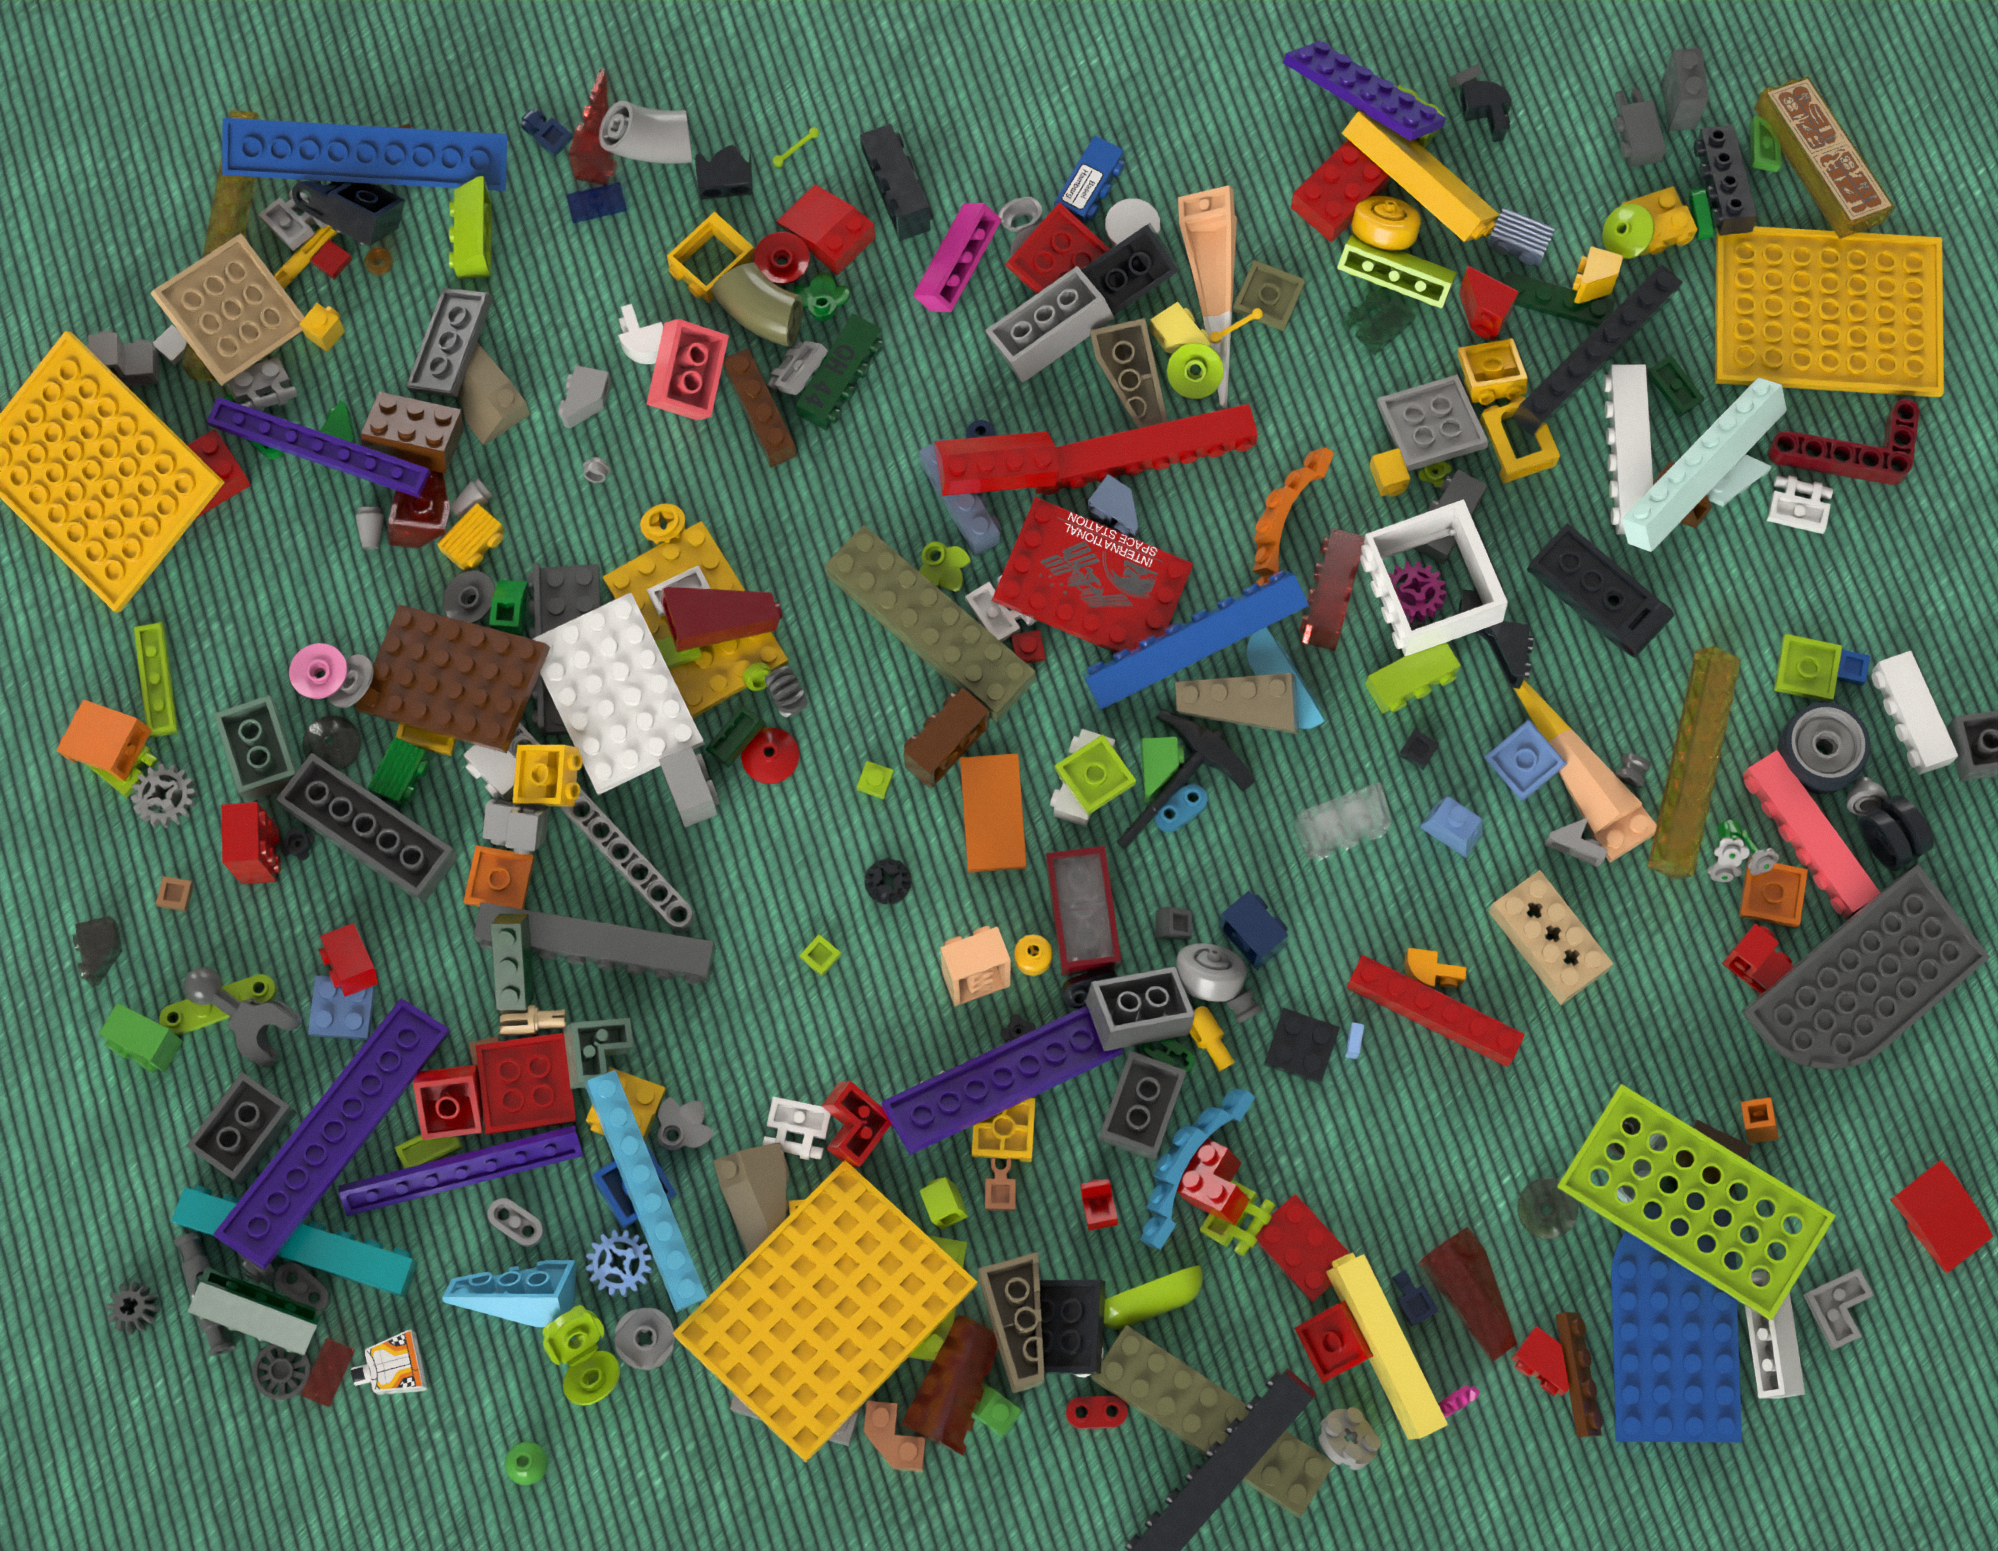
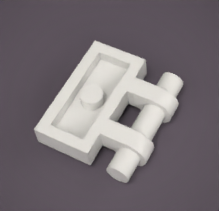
[1767,475,1833,534]
[965,575,1037,642]
[762,1097,831,1160]

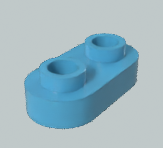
[1154,784,1207,832]

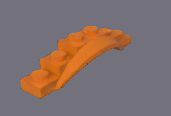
[1252,447,1334,586]

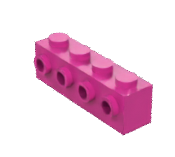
[913,203,1002,312]

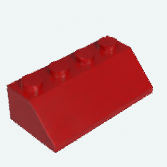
[934,431,1059,496]

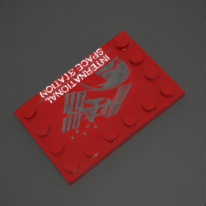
[991,497,1193,653]

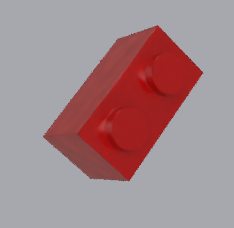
[318,923,378,997]

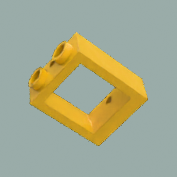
[667,211,755,303]

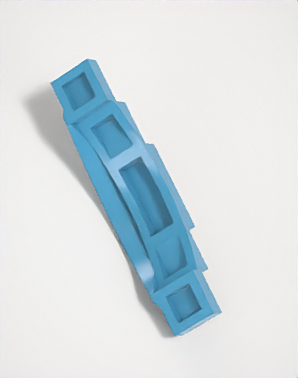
[1139,1088,1255,1250]

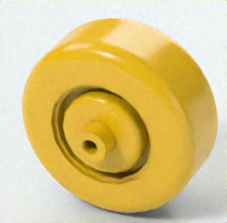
[1351,196,1421,251]

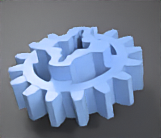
[586,1230,653,1297]

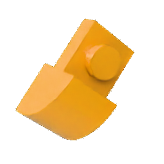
[1404,948,1467,989]

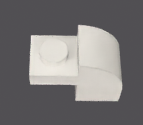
[618,304,663,364]

